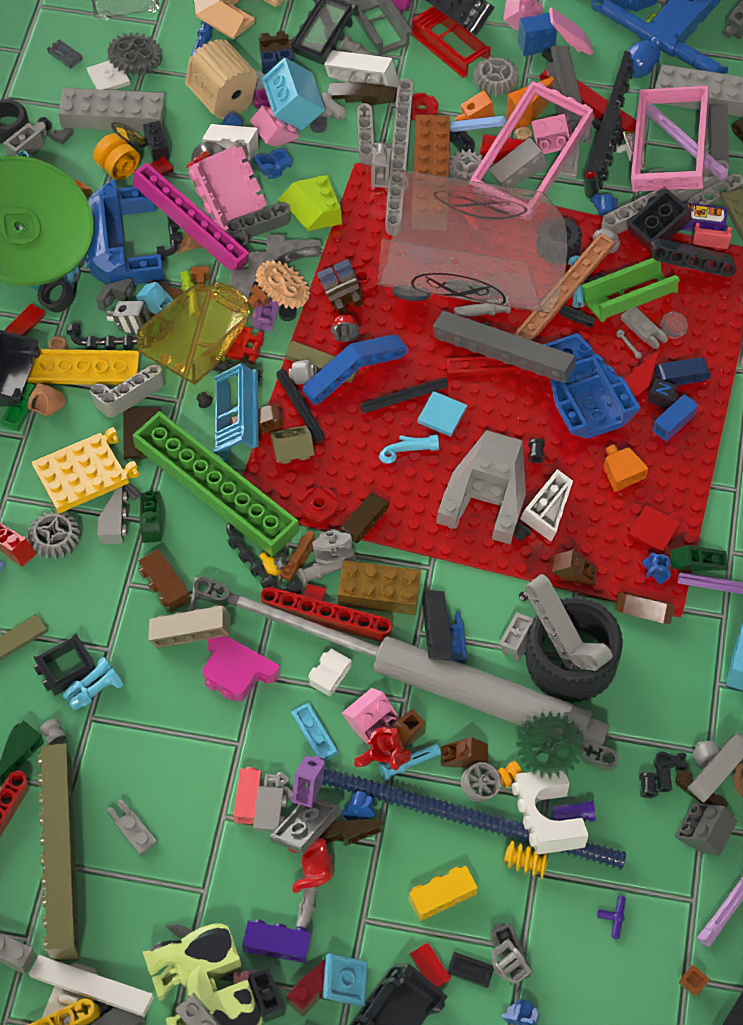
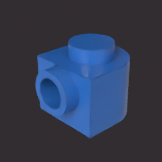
[220,111,243,127]

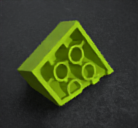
[278,175,342,231]

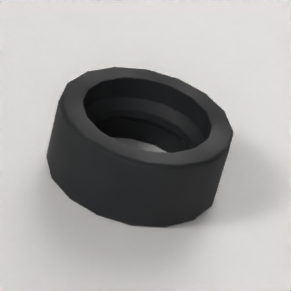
[37,278,74,313]

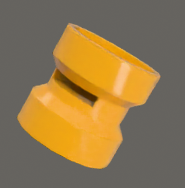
[497,761,523,789]

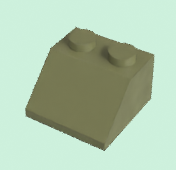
[269,425,314,464]

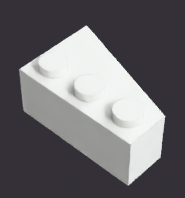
[203,124,259,165]
[520,469,573,541]

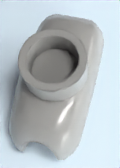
[321,92,346,120]

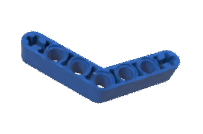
[302,335,409,405]

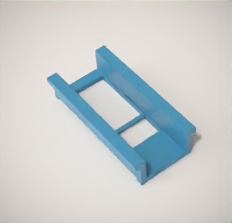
[213,363,258,462]

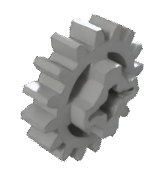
[449,149,482,183]

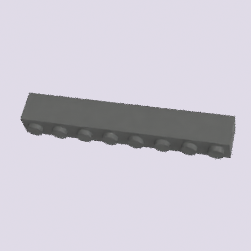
[433,311,576,383]

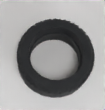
[0,99,29,144]

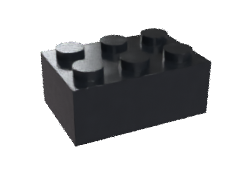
[627,188,692,253]

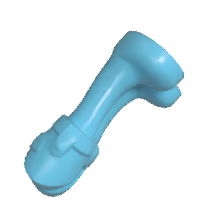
[62,657,124,711]

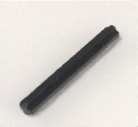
[276,369,325,443]
[360,377,448,413]

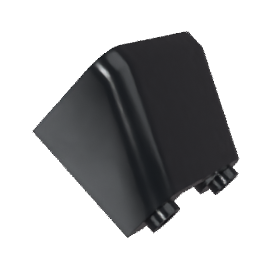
[0,330,41,407]
[350,963,448,1025]

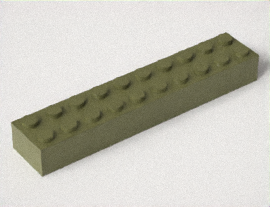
[38,743,80,962]

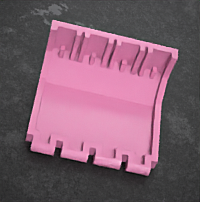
[188,145,268,231]

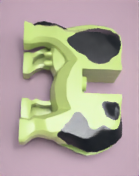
[143,923,262,1025]

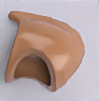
[28,383,67,417]

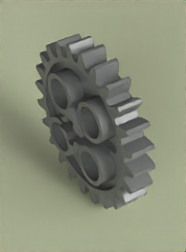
[108,32,162,76]

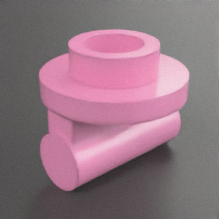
[233,971,255,986]

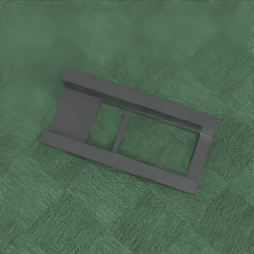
[344,0,412,56]
[546,45,582,134]

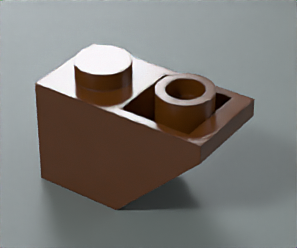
[552,550,597,585]
[392,709,426,748]
[441,737,488,768]

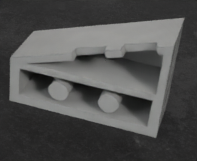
[489,137,548,191]

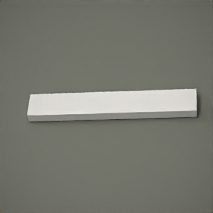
[29,955,154,1017]

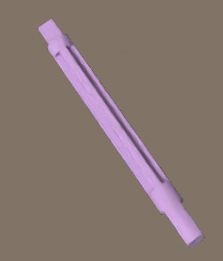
[646,104,728,180]
[697,877,743,947]

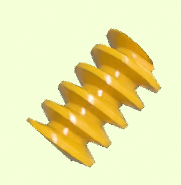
[502,841,549,879]

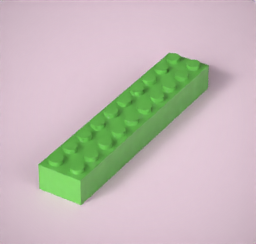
[133,411,299,557]

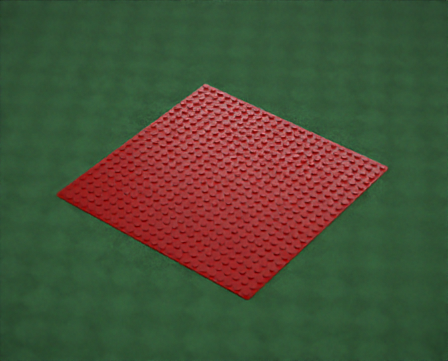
[242,163,743,618]

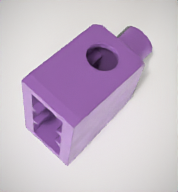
[292,756,325,808]

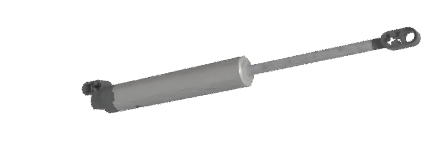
[194,577,618,771]

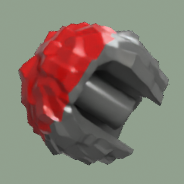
[331,315,360,342]

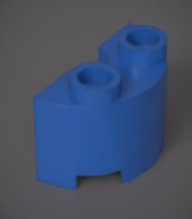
[253,148,293,179]

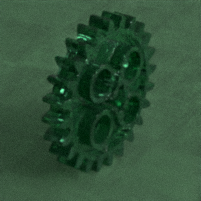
[516,711,584,779]

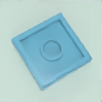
[417,391,467,437]
[323,953,368,1007]

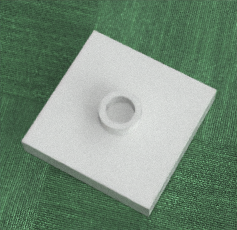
[87,60,130,90]

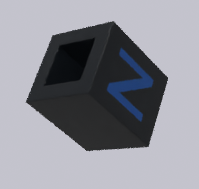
[648,378,678,409]

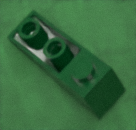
[140,491,162,543]

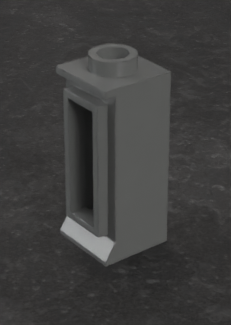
[490,923,532,985]

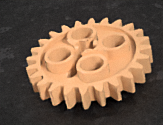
[255,260,310,309]

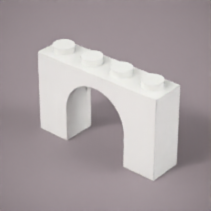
[512,767,588,855]

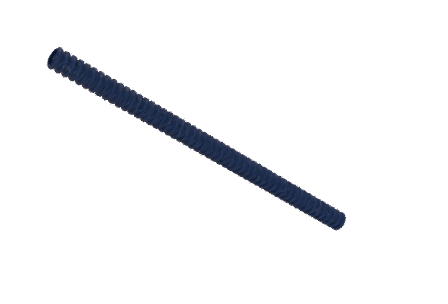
[322,767,626,870]

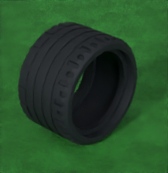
[526,597,623,702]

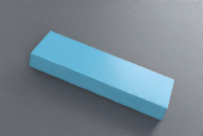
[291,702,338,762]

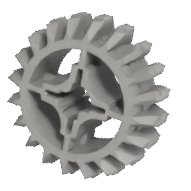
[473,55,519,97]
[27,510,80,560]

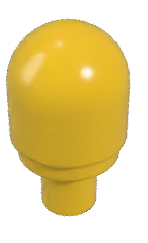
[259,552,281,577]

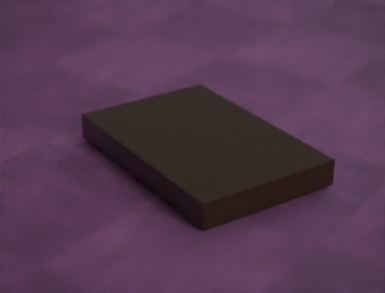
[123,407,161,460]

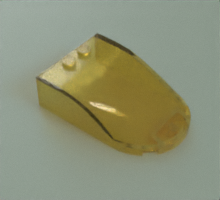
[137,283,249,385]

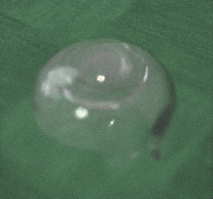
[660,311,688,339]

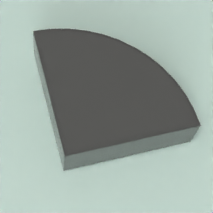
[49,128,73,145]

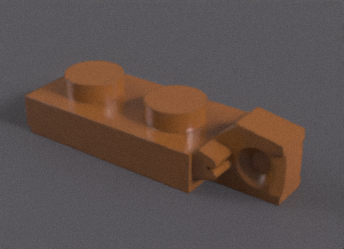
[280,530,316,582]

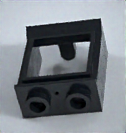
[33,634,96,696]

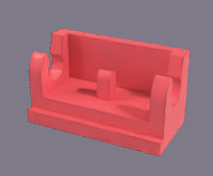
[693,223,732,249]

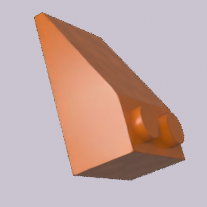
[506,77,554,131]

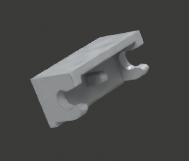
[499,612,534,661]

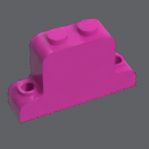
[202,636,281,701]

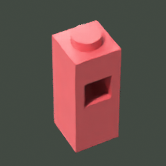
[234,767,262,825]

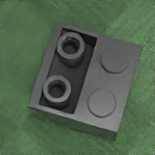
[675,803,737,856]

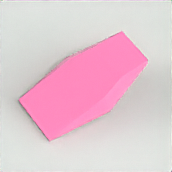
[549,7,593,55]

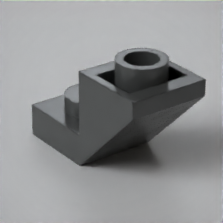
[96,278,135,312]

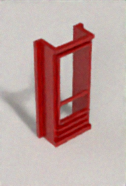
[411,6,492,78]

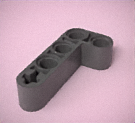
[708,104,729,163]
[226,203,291,252]

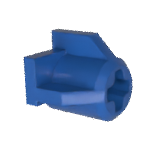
[590,194,618,217]
[642,553,671,586]
[342,792,376,821]
[502,999,540,1025]

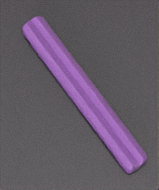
[677,572,743,594]

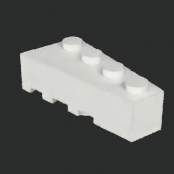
[324,50,399,88]

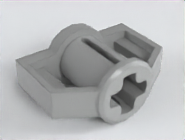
[491,939,532,984]

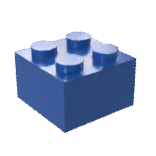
[518,13,557,56]

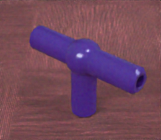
[597,896,626,939]

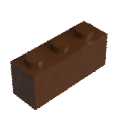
[138,549,190,613]

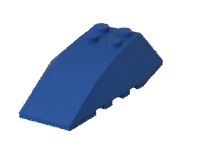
[544,333,640,439]

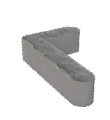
[525,574,612,671]

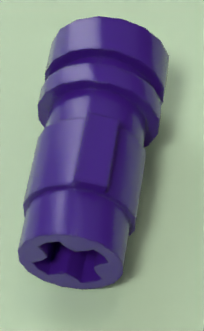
[552,801,596,822]

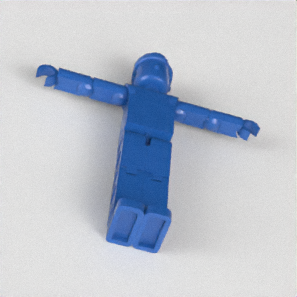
[592,0,729,78]

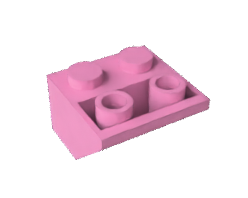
[503,0,543,30]
[250,105,300,147]
[531,114,572,154]
[342,688,400,748]

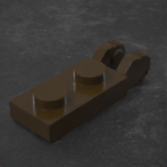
[675,770,729,809]

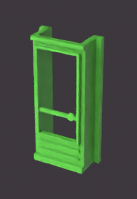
[581,258,679,322]

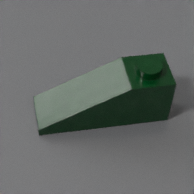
[670,545,728,571]
[0,720,44,787]

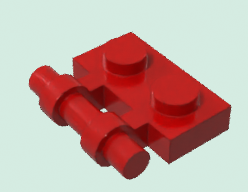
[224,325,264,365]

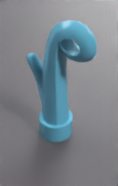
[379,435,439,464]

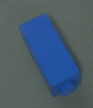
[652,394,698,442]

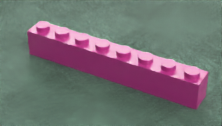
[133,163,249,271]

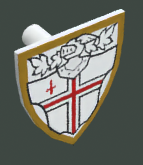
[617,131,645,170]

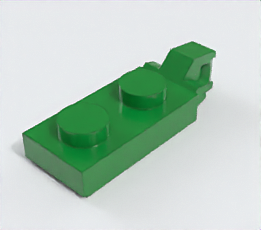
[0,383,36,431]

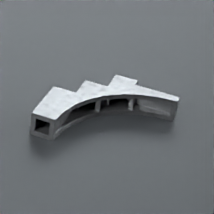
[230,234,321,315]

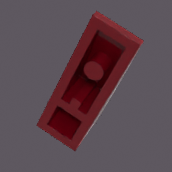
[286,958,326,1017]

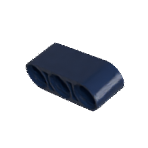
[655,357,711,386]

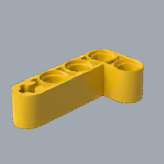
[30,998,101,1025]

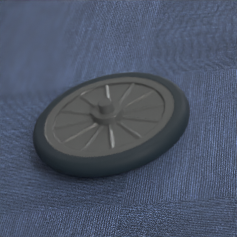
[392,285,430,301]

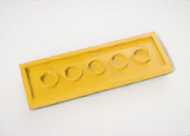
[26,349,140,385]

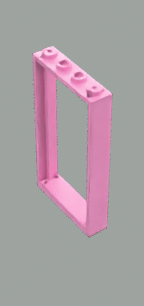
[469,81,593,219]
[631,86,710,191]

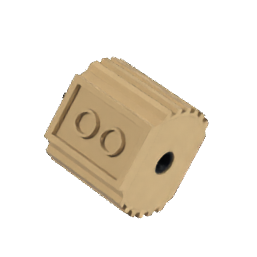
[185,39,258,119]

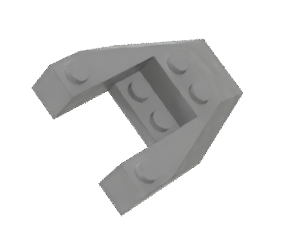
[436,430,526,544]

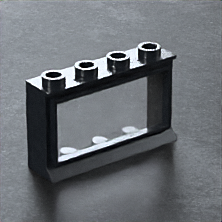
[290,0,360,66]

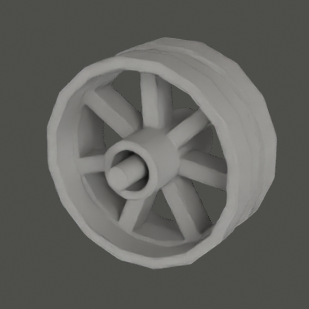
[461,762,501,802]

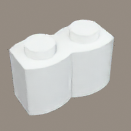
[309,649,352,697]

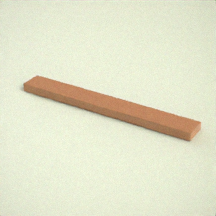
[513,233,615,341]

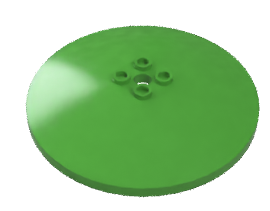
[0,156,93,286]

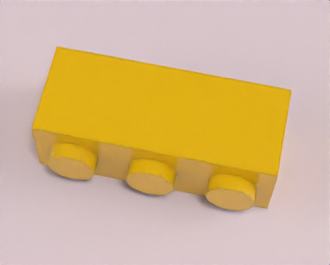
[409,866,478,922]

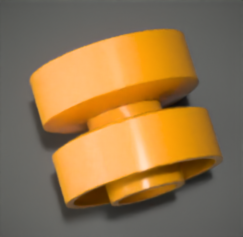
[93,133,140,181]

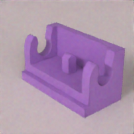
[252,289,279,331]

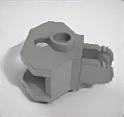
[312,528,354,564]

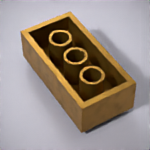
[338,560,421,615]

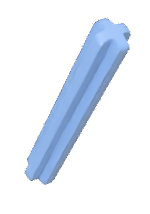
[450,116,506,132]

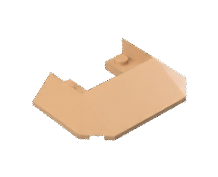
[194,0,285,40]

